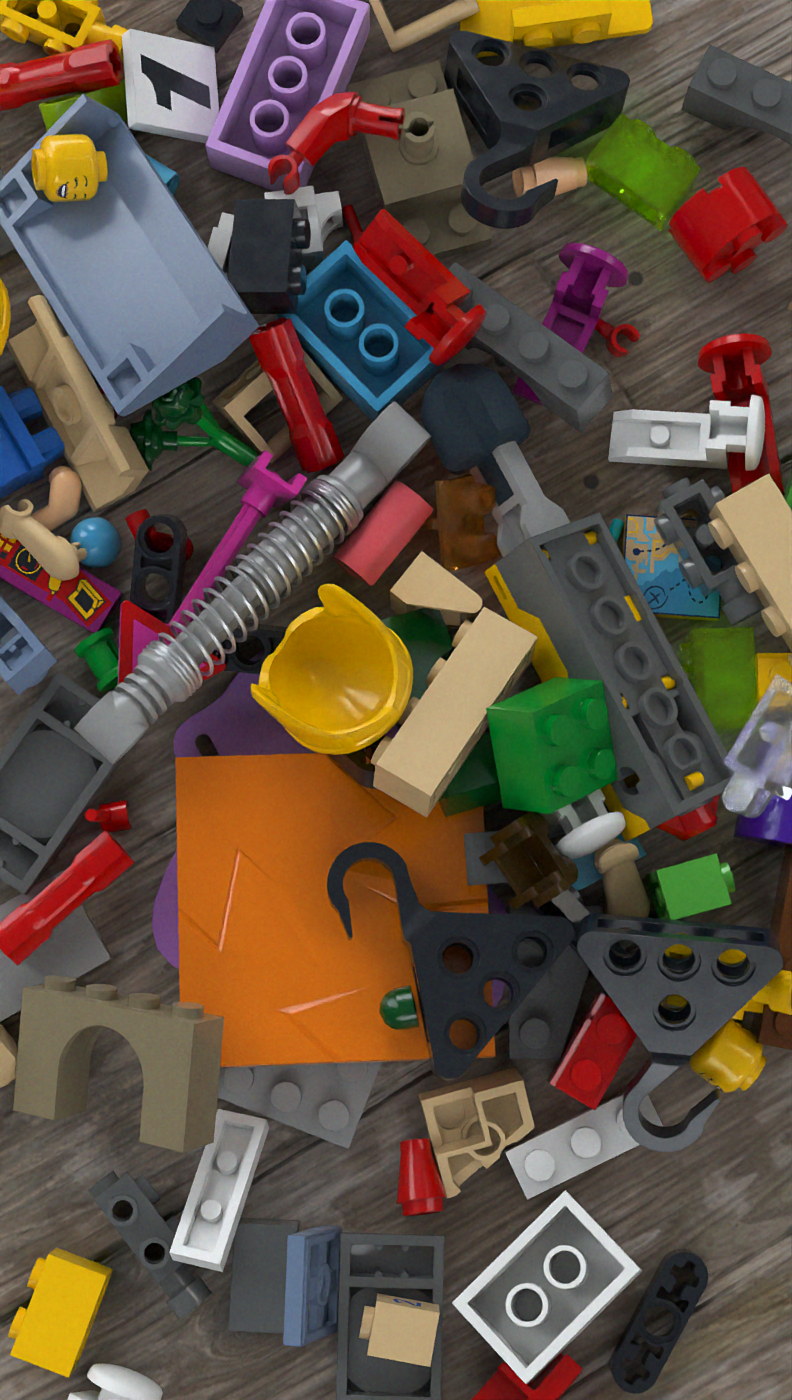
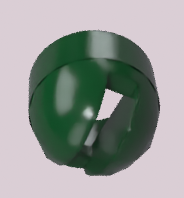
[379,985,419,1030]

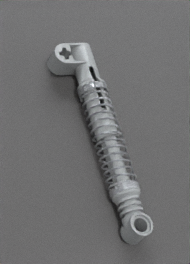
[74,401,431,765]

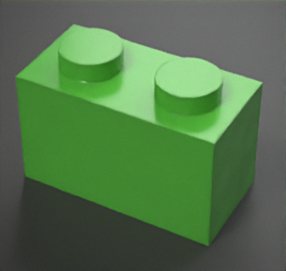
[645,853,735,920]

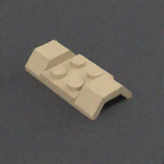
[6,295,149,513]

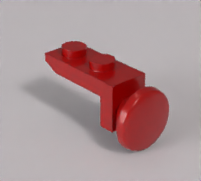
[353,209,487,366]
[698,333,785,495]

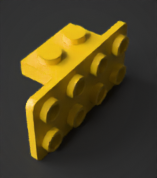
[455,0,653,58]

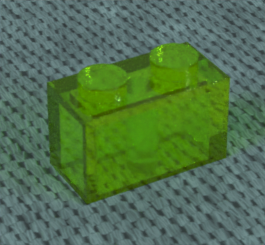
[585,113,701,231]
[679,627,758,734]

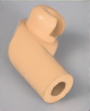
[31,466,82,532]

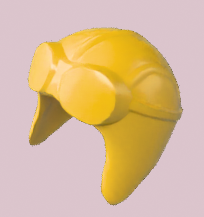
[250,583,413,755]

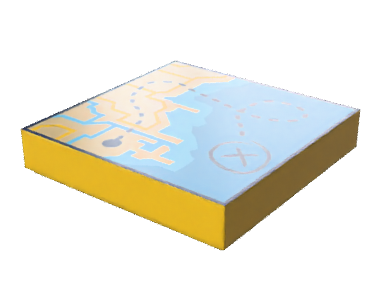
[622,514,722,621]

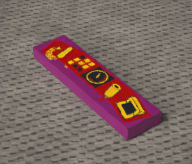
[0,533,123,634]

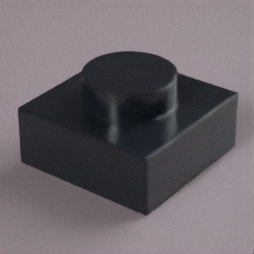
[176,0,244,53]

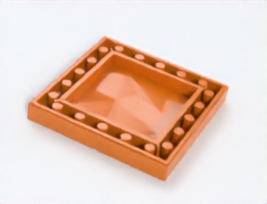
[175,753,496,1068]

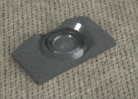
[0,672,128,895]
[336,1232,444,1400]

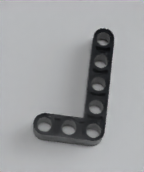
[129,514,288,675]

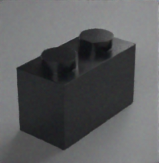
[228,199,311,314]

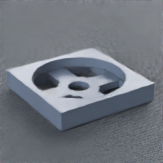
[283,1225,343,1347]

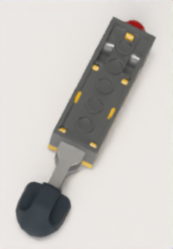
[421,364,743,842]

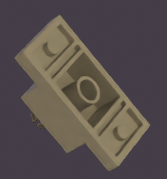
[346,60,492,259]

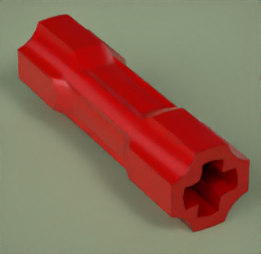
[0,39,124,112]
[249,317,344,473]
[0,830,135,966]

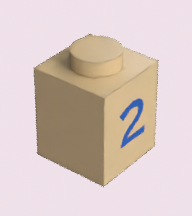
[359,1293,440,1367]

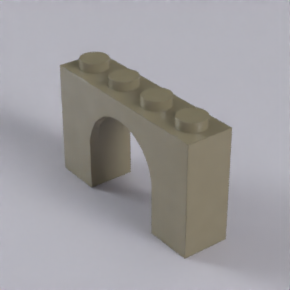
[13,975,224,1153]

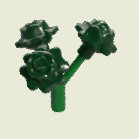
[129,377,258,471]

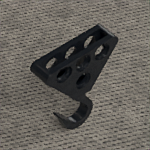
[444,31,630,229]
[327,842,574,1081]
[577,913,783,1152]

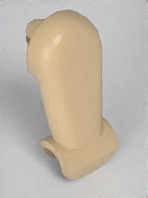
[0,499,87,581]
[594,838,650,930]

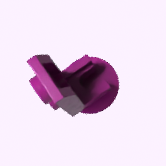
[513,243,629,407]

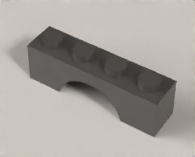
[681,45,792,146]
[449,262,613,433]

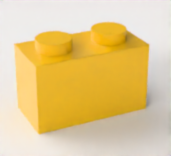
[8,1248,114,1378]

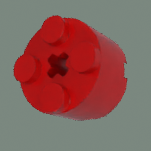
[668,167,788,283]

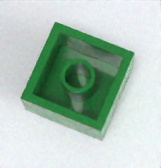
[486,677,618,814]

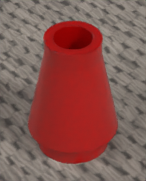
[396,1138,447,1217]

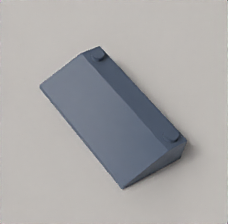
[0,94,259,417]

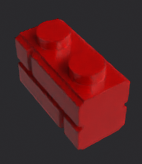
[547,993,637,1110]

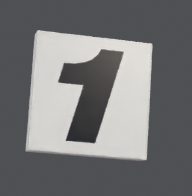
[122,29,219,143]

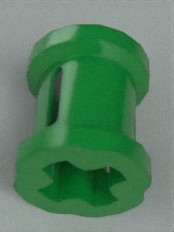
[74,627,119,694]

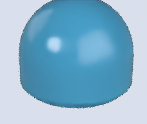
[70,517,121,568]

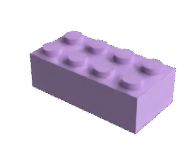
[205,0,370,191]

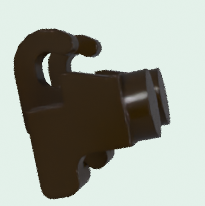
[479,811,578,910]

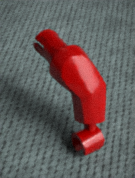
[268,92,405,195]

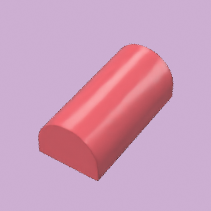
[332,480,434,587]

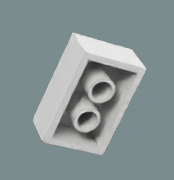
[452,1190,643,1384]

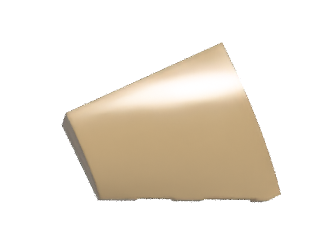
[418,1067,535,1198]

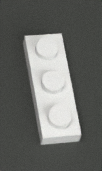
[504,1092,663,1200]
[169,1109,269,1272]

